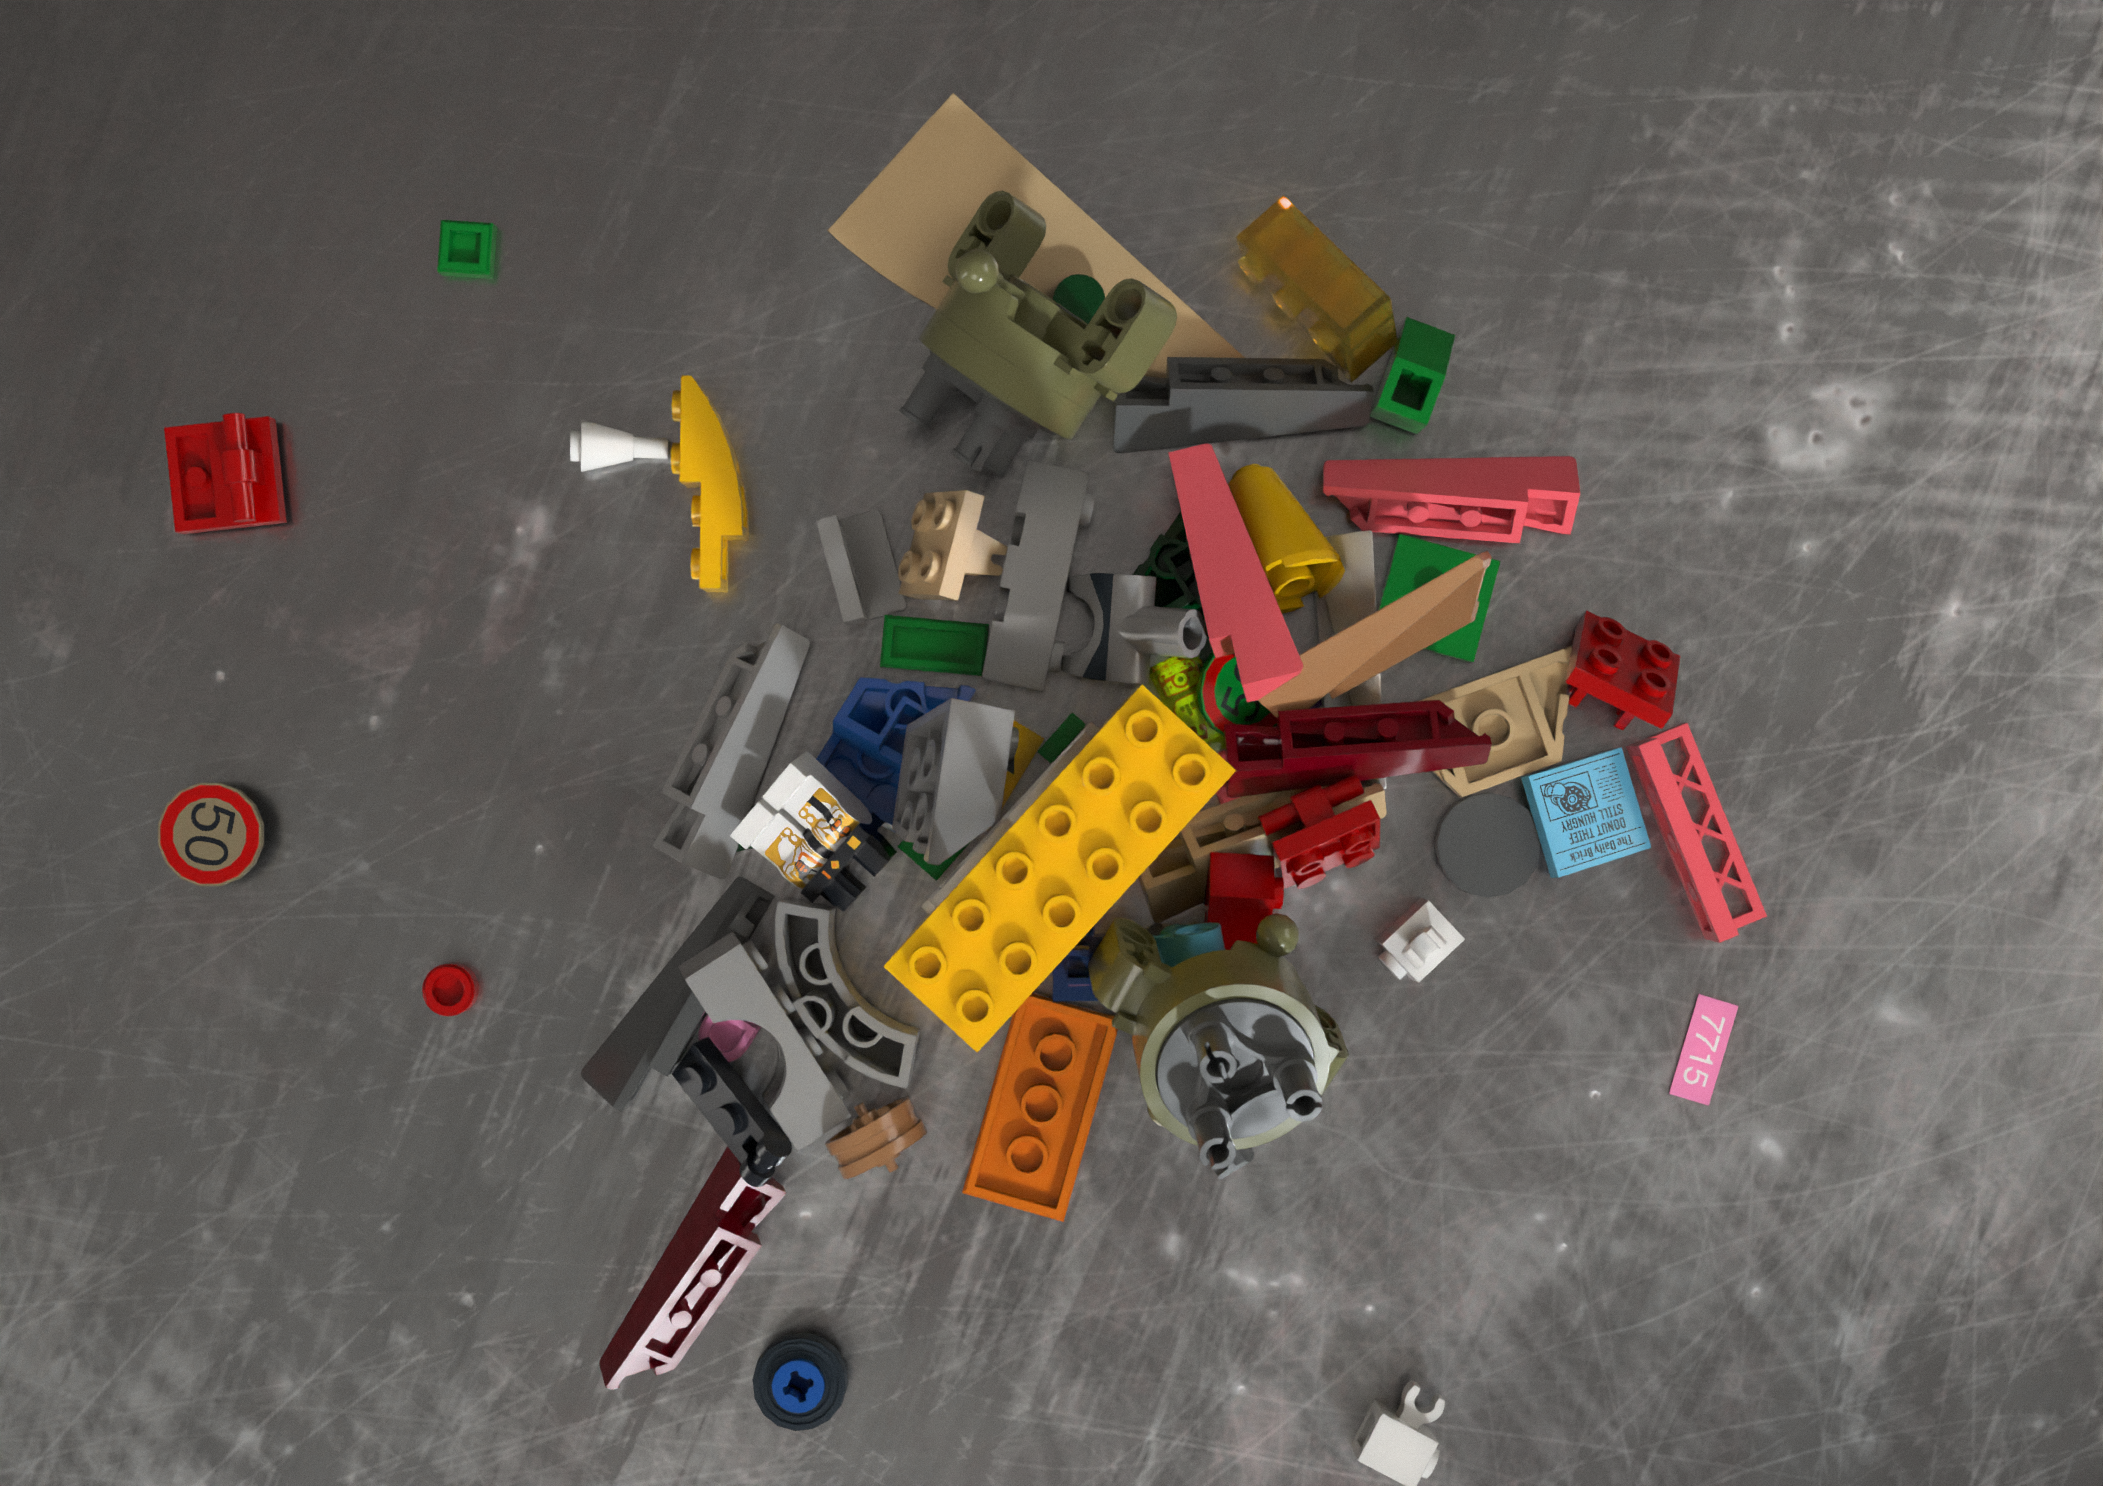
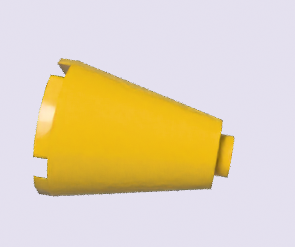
[1228,464,1345,614]

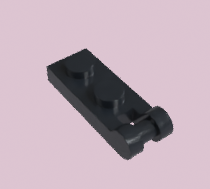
[672,1037,792,1187]

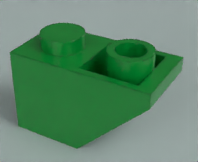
[1370,317,1456,434]

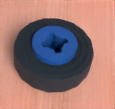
[752,1332,848,1431]

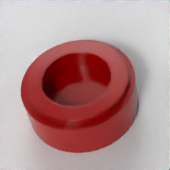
[422,962,479,1016]

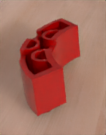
[1204,852,1284,950]

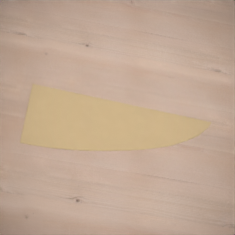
[827,93,1245,378]

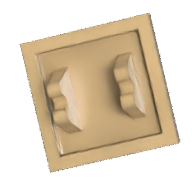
[898,490,1008,601]

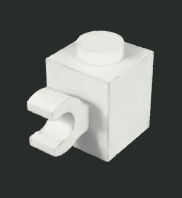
[1375,898,1465,983]
[1351,1380,1445,1486]

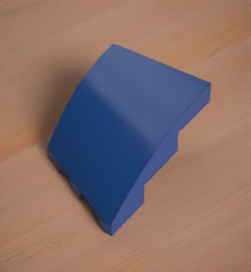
[816,677,976,834]

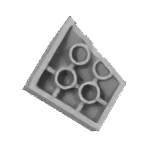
[892,698,1019,865]

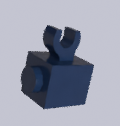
[1052,925,1105,1001]

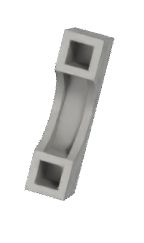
[678,931,851,1152]

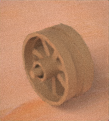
[825,1096,927,1179]

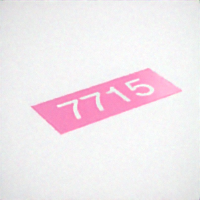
[1669,994,1739,1106]

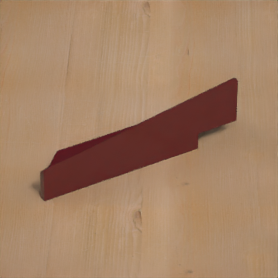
[1224,700,1492,798]
[599,1146,786,1390]

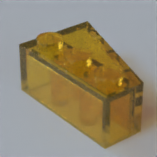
[1236,195,1397,383]

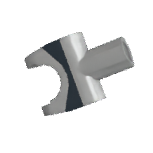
[1061,573,1207,684]

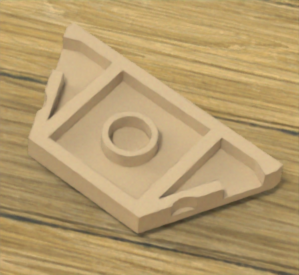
[1418,646,1572,797]

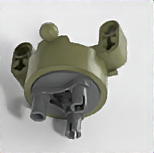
[899,191,1177,476]
[1088,913,1349,1170]

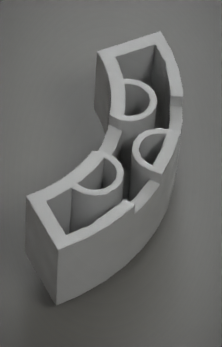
[982,460,1096,692]
[775,898,920,1089]

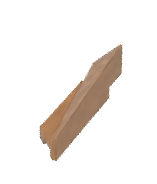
[1258,551,1492,718]

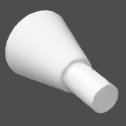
[570,419,668,472]

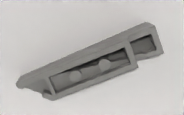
[653,623,810,879]

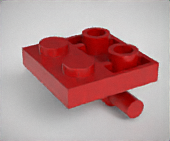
[164,413,287,534]
[1258,774,1380,889]

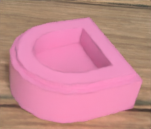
[698,1014,762,1062]

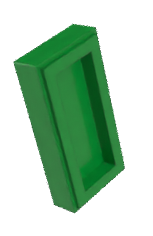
[880,615,989,677]

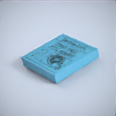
[1521,747,1651,878]

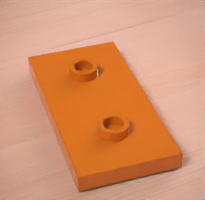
[962,992,1118,1222]

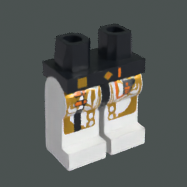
[730,751,897,912]

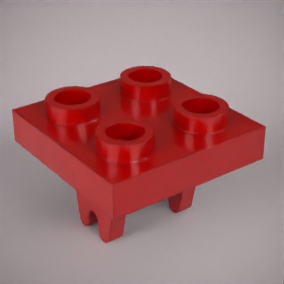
[1565,610,1681,730]

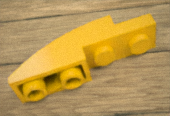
[671,375,749,592]

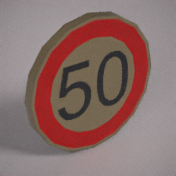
[158,782,264,886]

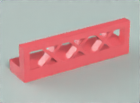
[1626,723,1767,943]

